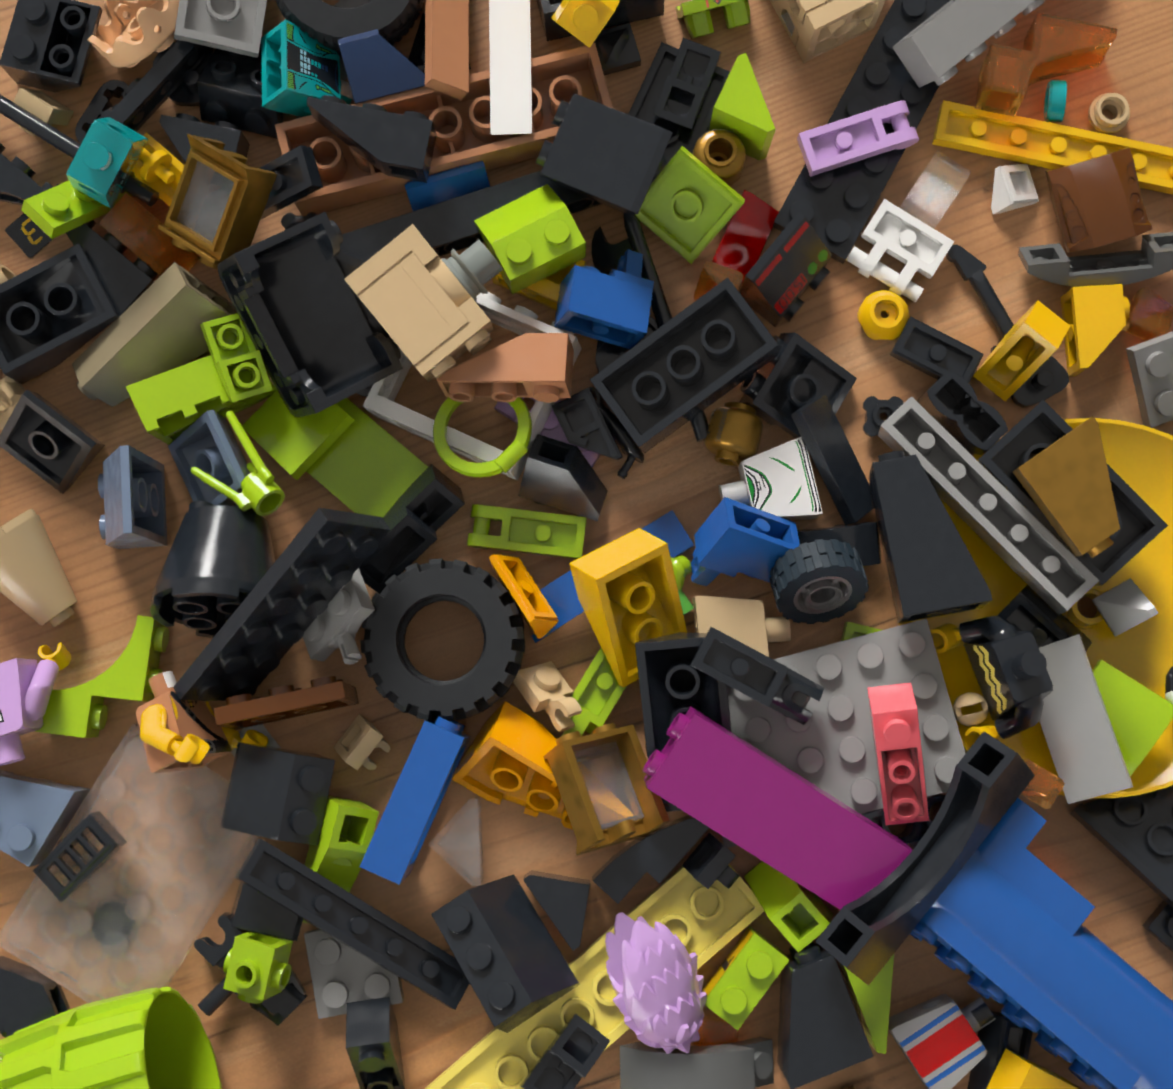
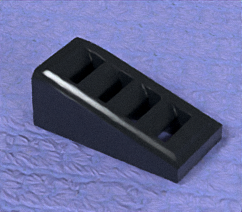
[33,811,127,902]

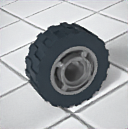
[769,539,869,624]

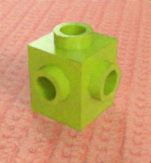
[223,931,293,1004]

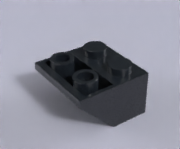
[0,0,103,93]

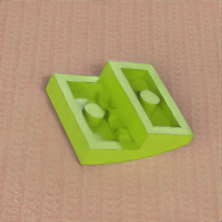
[1092,660,1173,776]

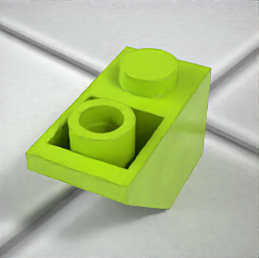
[744,861,833,953]

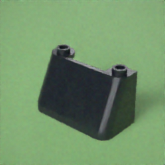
[217,212,403,418]

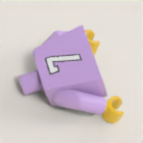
[0,642,71,766]

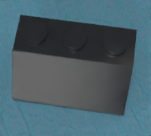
[431,874,580,1033]

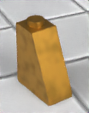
[1013,416,1120,558]

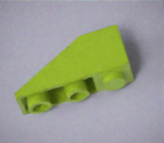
[302,796,379,923]

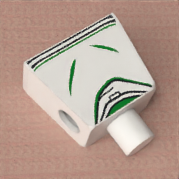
[719,437,823,521]

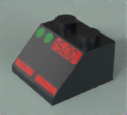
[739,212,832,327]

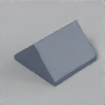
[168,410,250,506]

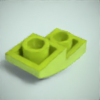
[200,313,273,403]

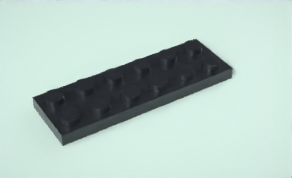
[173,508,390,702]

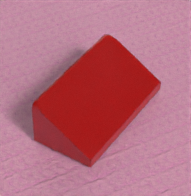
[710,190,779,284]

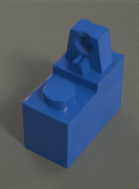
[554,250,654,349]
[691,497,800,587]

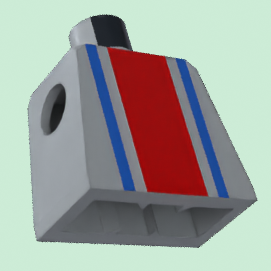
[888,994,995,1089]

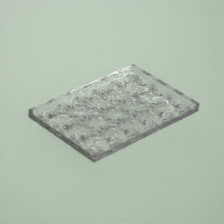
[0,723,260,1003]

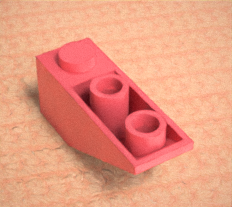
[867,682,929,825]

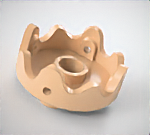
[87,0,180,68]

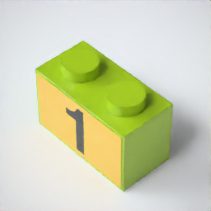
[702,926,789,1031]

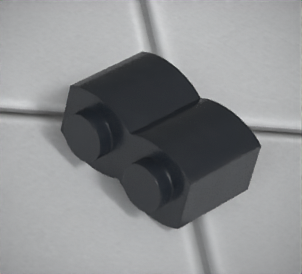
[917,371,1008,455]

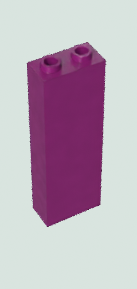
[643,706,913,910]

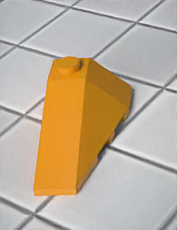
[451,701,633,830]

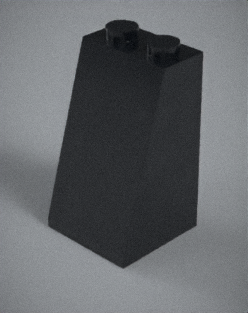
[868,451,992,623]

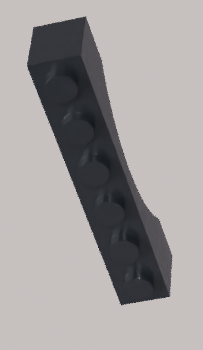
[0,143,157,317]
[816,731,1035,986]

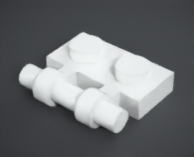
[846,199,954,302]

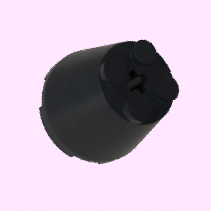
[150,501,275,638]

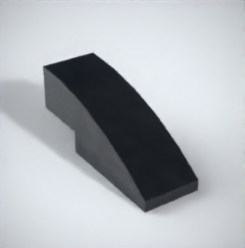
[359,464,465,594]
[592,815,709,904]

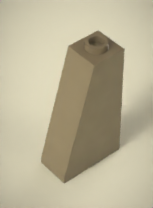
[72,262,237,407]

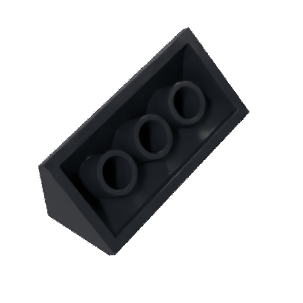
[635,632,732,812]

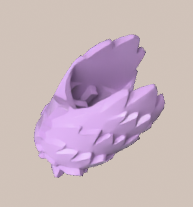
[605,912,707,1054]

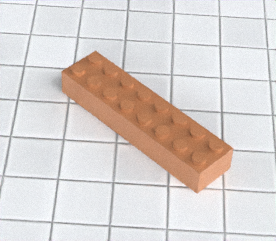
[275,43,613,216]

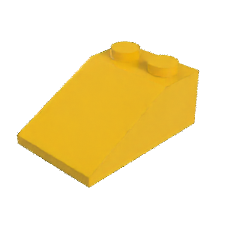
[569,528,687,688]

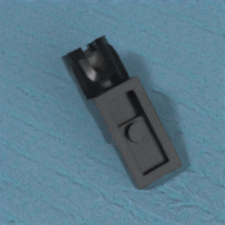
[690,626,824,725]

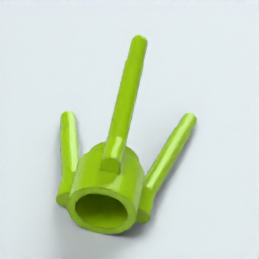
[190,411,285,516]

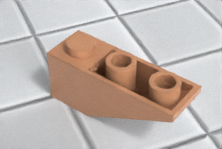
[437,333,574,403]

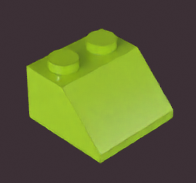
[474,184,586,294]

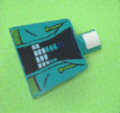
[261,19,353,117]
[66,117,148,209]

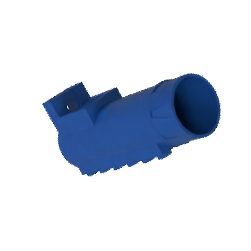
[910,798,1173,1089]

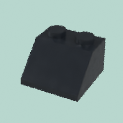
[220,742,335,845]

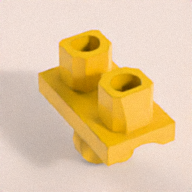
[132,132,185,207]

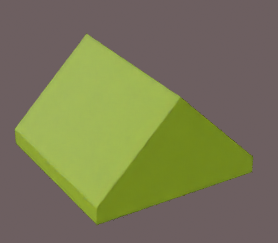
[709,53,776,160]

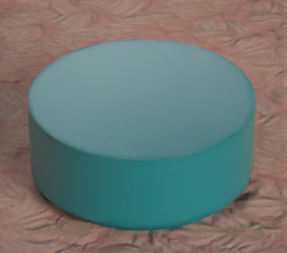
[1044,80,1067,122]

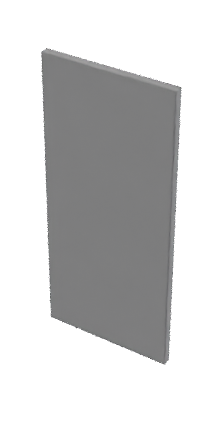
[1039,634,1133,804]

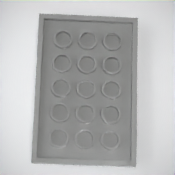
[722,618,966,848]

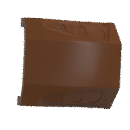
[1045,147,1152,253]

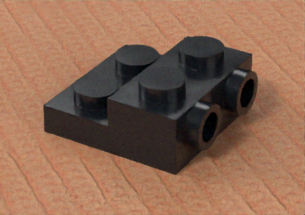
[739,332,857,438]

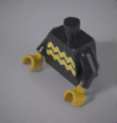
[930,616,1053,741]

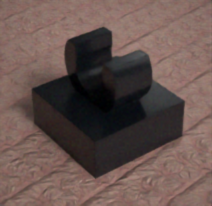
[682,833,739,889]

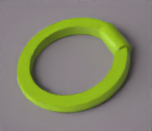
[433,397,532,478]

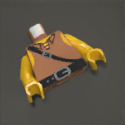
[136,671,268,774]

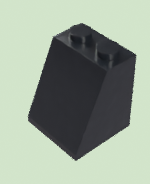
[536,93,673,216]
[777,941,874,1089]

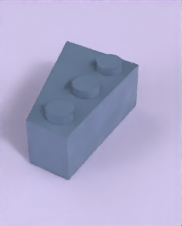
[0,770,90,867]

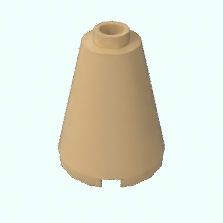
[0,509,77,627]

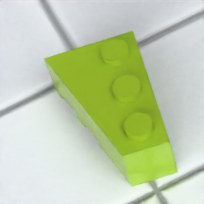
[125,348,277,445]

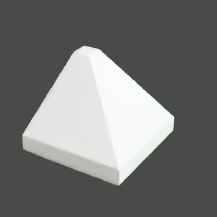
[991,164,1039,215]

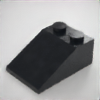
[0,243,119,384]

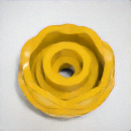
[857,290,909,340]

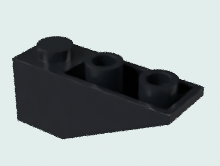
[307,95,437,183]

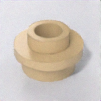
[1088,93,1130,134]

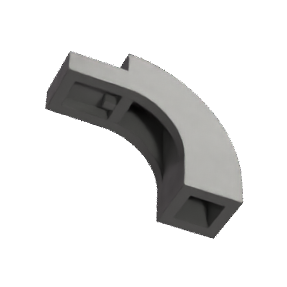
[620,1037,774,1089]

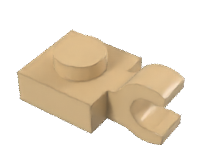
[513,661,582,732]

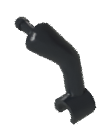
[589,387,644,479]

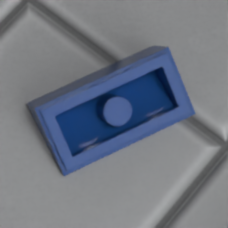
[404,161,490,211]

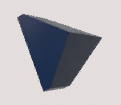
[338,29,425,104]

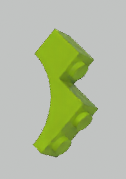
[35,615,169,738]

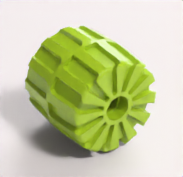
[0,987,222,1089]

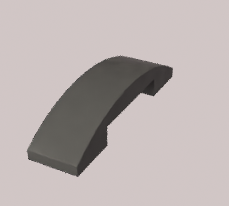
[1018,232,1173,287]

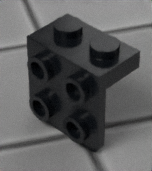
[197,42,283,139]

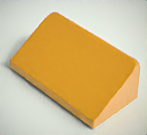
[488,554,559,639]

